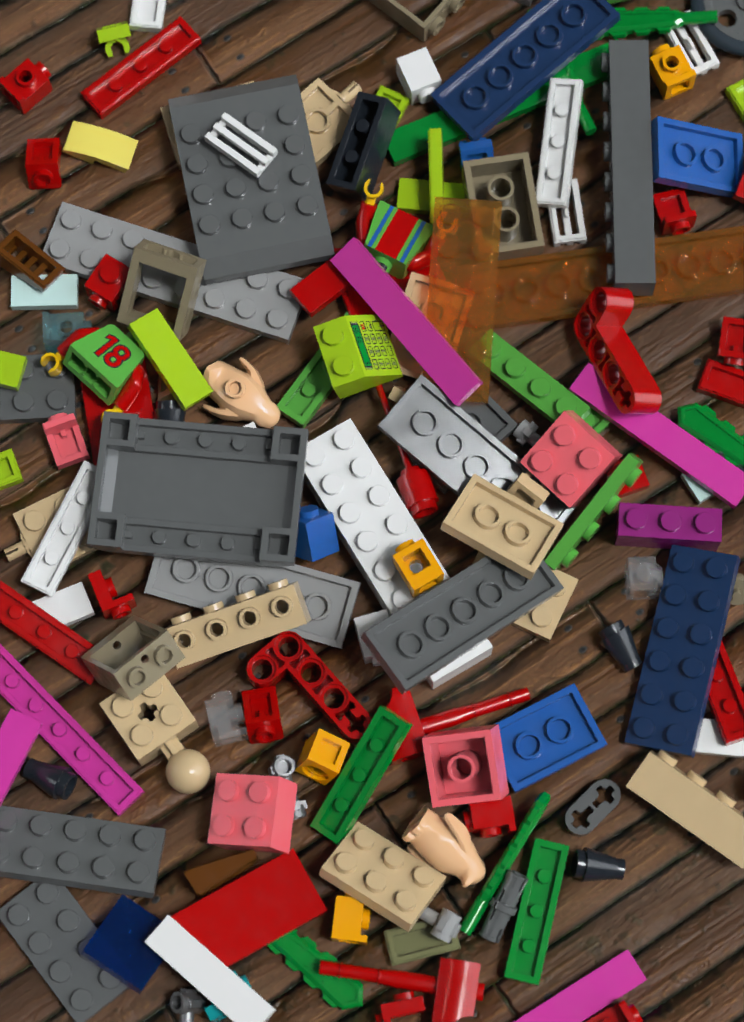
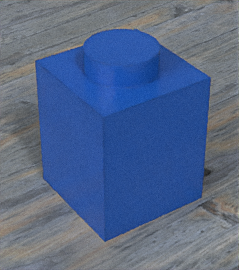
[295,505,340,562]

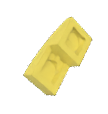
[62,121,138,173]

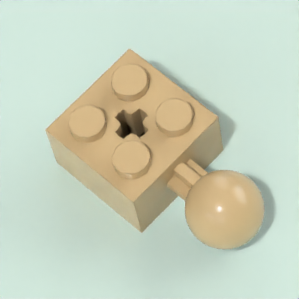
[99,674,210,794]

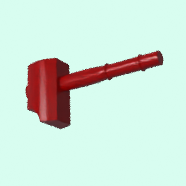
[386,687,531,766]
[319,957,485,1022]

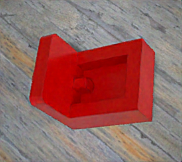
[653,188,697,236]
[84,254,129,312]
[717,316,744,366]
[375,991,425,1022]

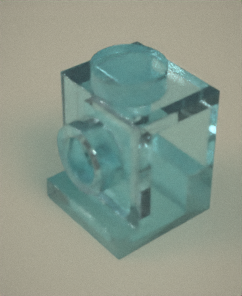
[42,312,92,354]

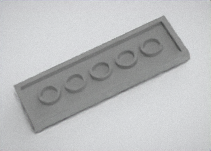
[144,556,361,649]

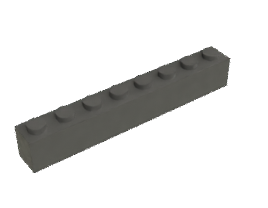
[601,40,656,296]

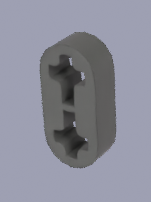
[564,779,621,837]

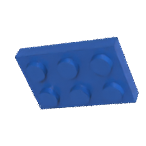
[651,116,744,198]
[496,683,607,794]

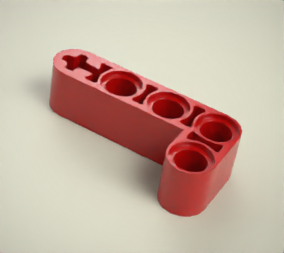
[574,286,662,414]
[246,631,372,745]

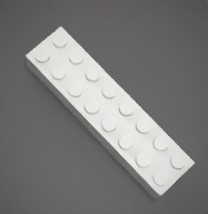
[304,418,493,690]

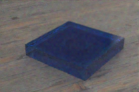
[81,894,164,994]

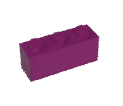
[614,502,723,552]

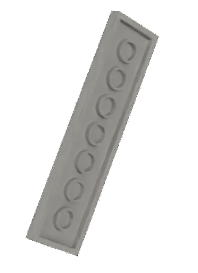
[43,202,304,344]

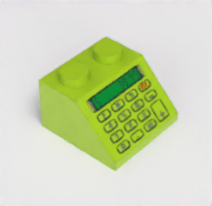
[313,314,403,399]

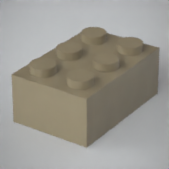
[461,152,545,267]

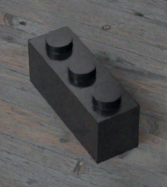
[326,91,401,201]

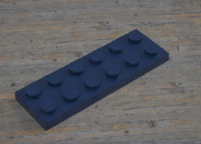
[430,0,620,141]
[624,544,741,759]

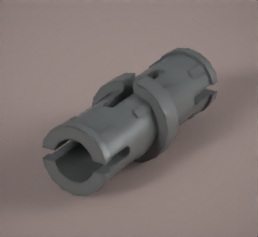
[478,869,529,943]

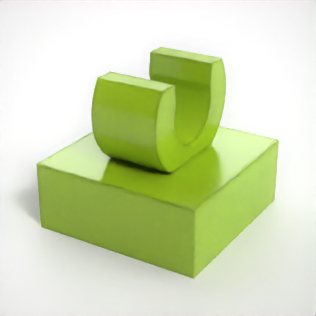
[96,21,131,57]

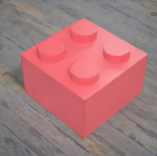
[520,410,623,508]
[422,724,509,808]
[207,773,298,854]

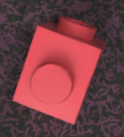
[42,413,91,470]

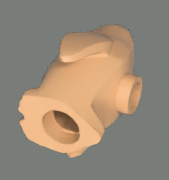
[202,357,281,428]
[402,805,486,888]

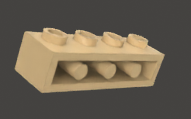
[165,578,311,669]
[626,749,744,869]

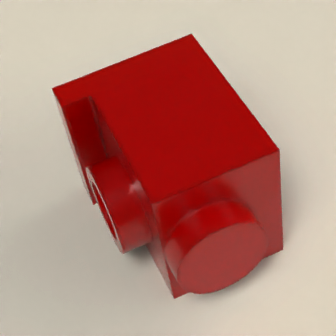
[0,58,53,115]
[463,795,517,838]

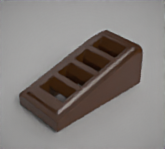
[0,229,66,292]
[183,849,259,898]

